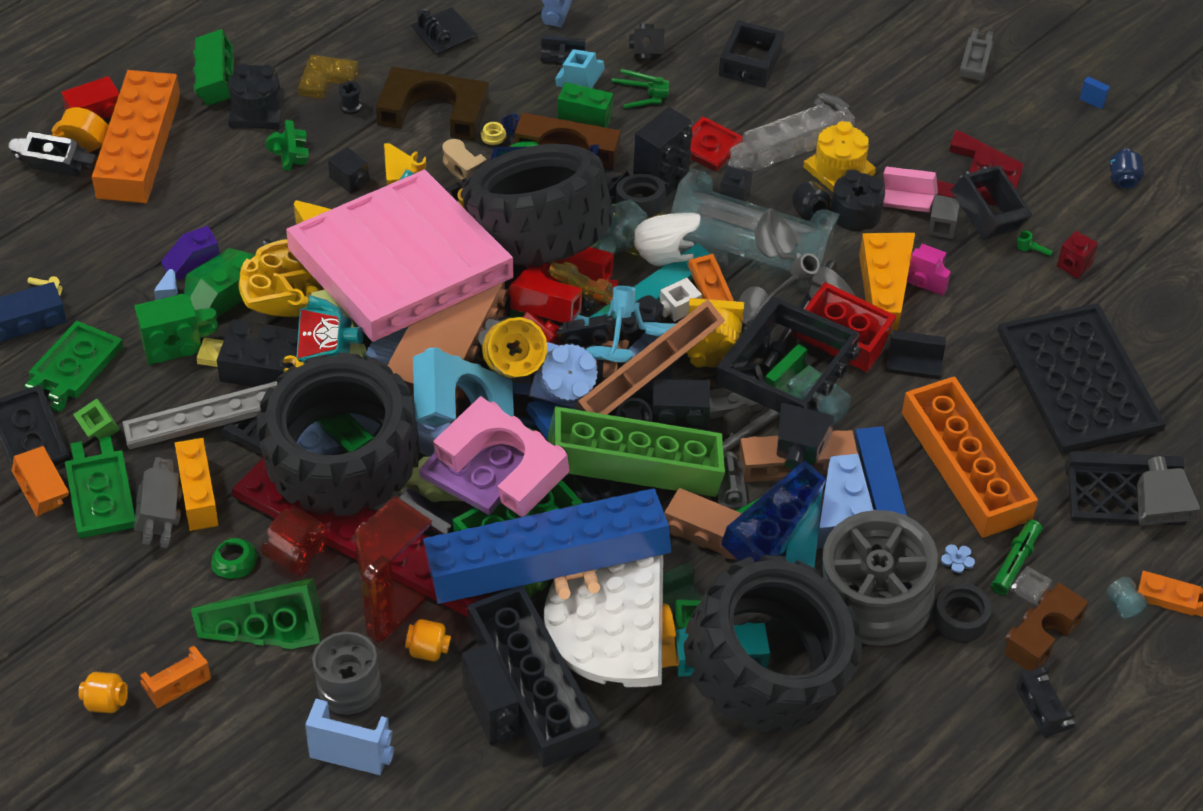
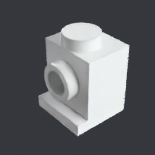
[659,278,702,321]

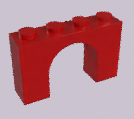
[508,247,614,323]

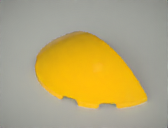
[239,239,325,317]

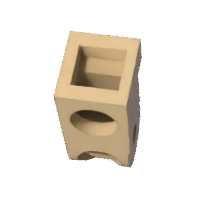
[443,139,487,182]

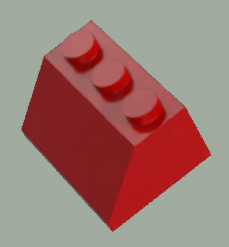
[796,282,896,372]

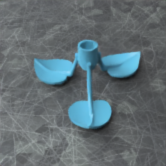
[574,286,677,362]

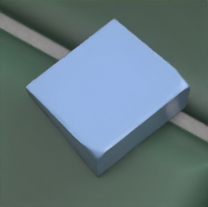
[154,269,178,300]

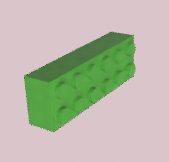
[548,406,725,497]

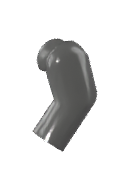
[814,93,852,117]

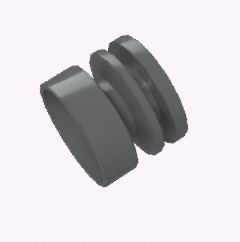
[312,631,382,715]

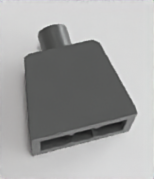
[1137,456,1200,526]

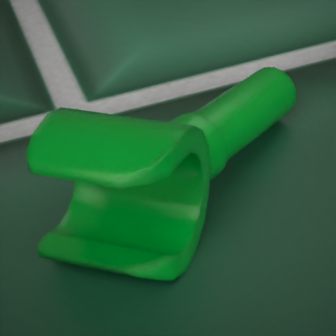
[1017,230,1053,257]

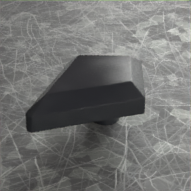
[595,479,635,500]

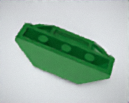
[184,248,256,317]

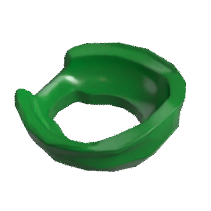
[211,538,258,579]

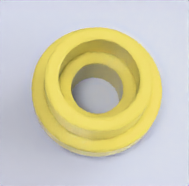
[481,122,506,145]

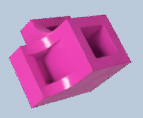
[907,244,951,296]

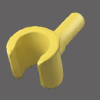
[28,276,63,296]

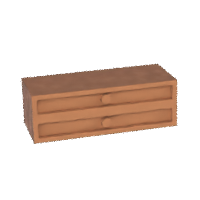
[387,282,508,423]

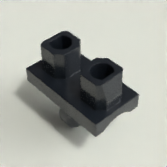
[540,36,586,65]

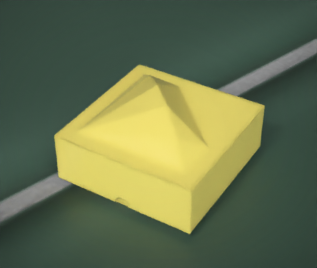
[197,337,224,367]

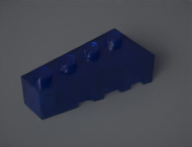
[721,460,826,563]

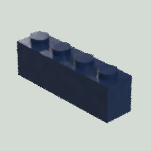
[0,282,67,342]

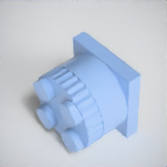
[529,342,598,409]

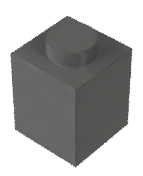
[927,195,960,239]

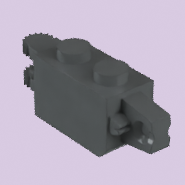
[134,457,182,548]

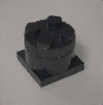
[228,64,285,129]

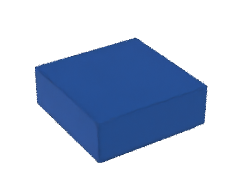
[1080,77,1110,109]

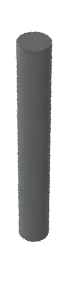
[723,409,780,454]

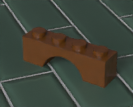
[515,112,621,169]

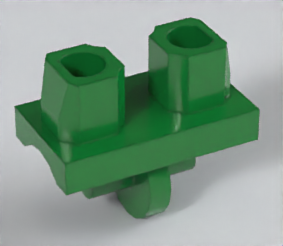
[265,120,309,171]

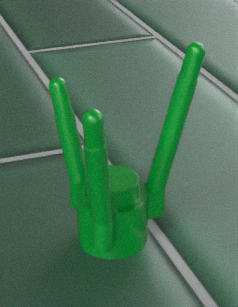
[611,69,669,109]

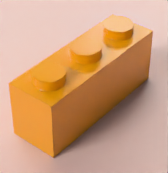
[175,438,219,531]

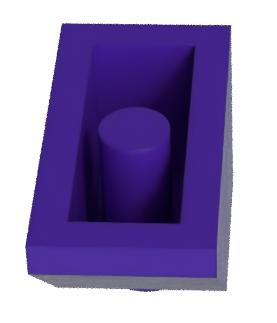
[161,225,220,281]

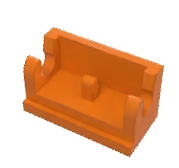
[11,446,69,517]
[140,645,211,709]

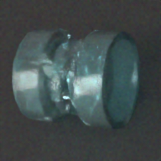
[1106,577,1147,618]

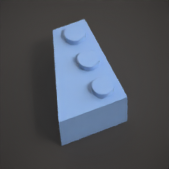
[817,454,873,548]

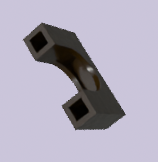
[376,66,489,141]

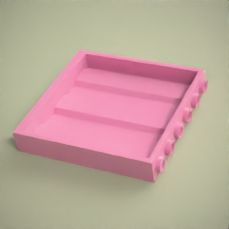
[286,170,513,342]

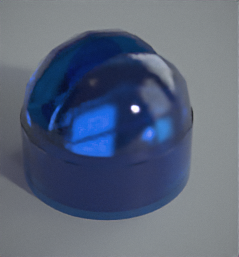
[501,113,520,135]

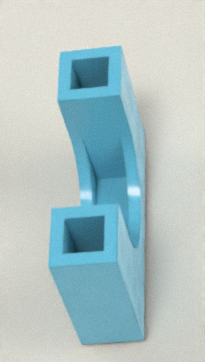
[413,348,514,428]

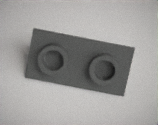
[717,452,747,509]

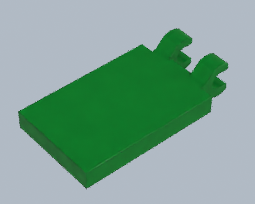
[24,320,123,412]
[65,436,135,539]

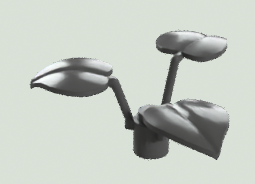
[739,208,855,327]

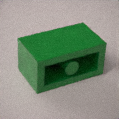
[557,82,613,128]

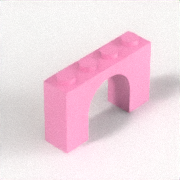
[433,396,570,517]

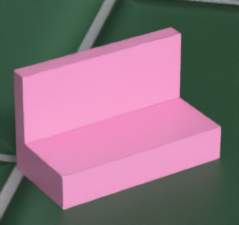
[883,167,938,212]

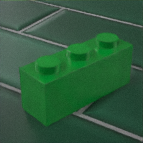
[193,29,234,106]

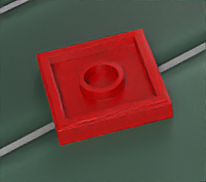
[690,117,745,172]

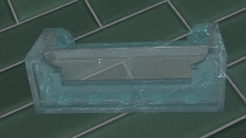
[671,168,840,271]

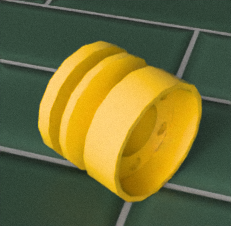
[482,317,548,378]

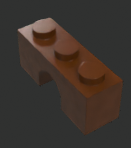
[1004,583,1089,671]

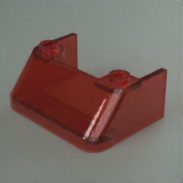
[355,496,432,643]

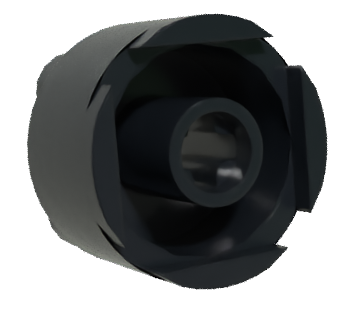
[830,170,885,232]

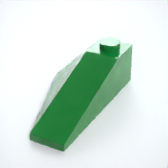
[191,578,321,649]

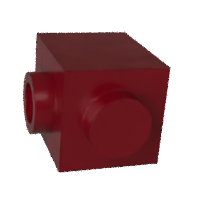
[1056,231,1098,279]

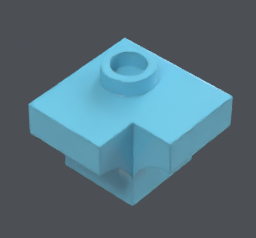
[555,49,605,88]

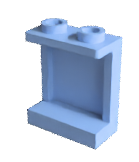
[305,699,394,775]

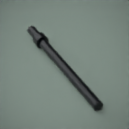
[761,260,837,373]

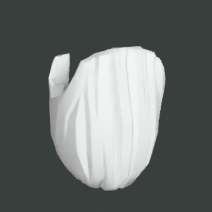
[634,213,701,266]

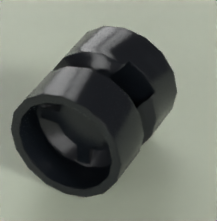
[614,398,652,422]

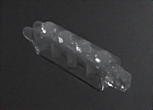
[729,104,855,171]

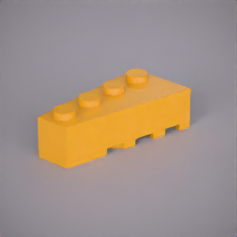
[859,233,915,334]

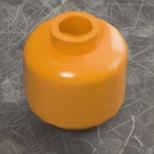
[405,619,451,662]
[79,672,128,713]

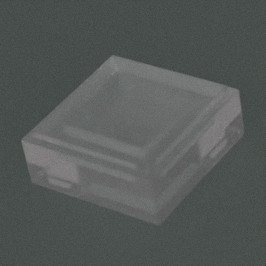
[1011,566,1052,605]

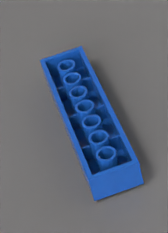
[423,489,671,604]

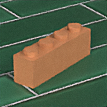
[739,430,858,482]
[664,488,785,563]

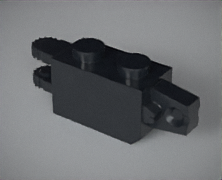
[8,132,98,177]

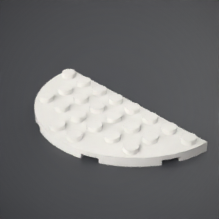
[544,555,663,687]

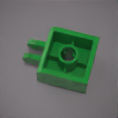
[134,294,219,365]

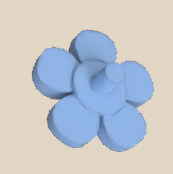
[941,545,975,574]

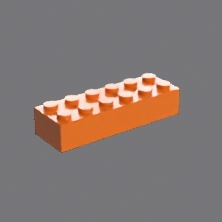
[92,70,180,203]
[901,376,1038,538]

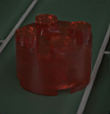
[261,505,328,576]

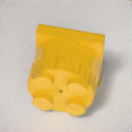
[803,121,876,192]
[686,298,744,368]

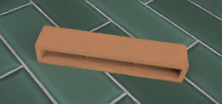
[573,299,725,415]

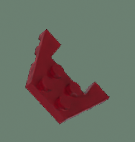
[937,130,1024,205]

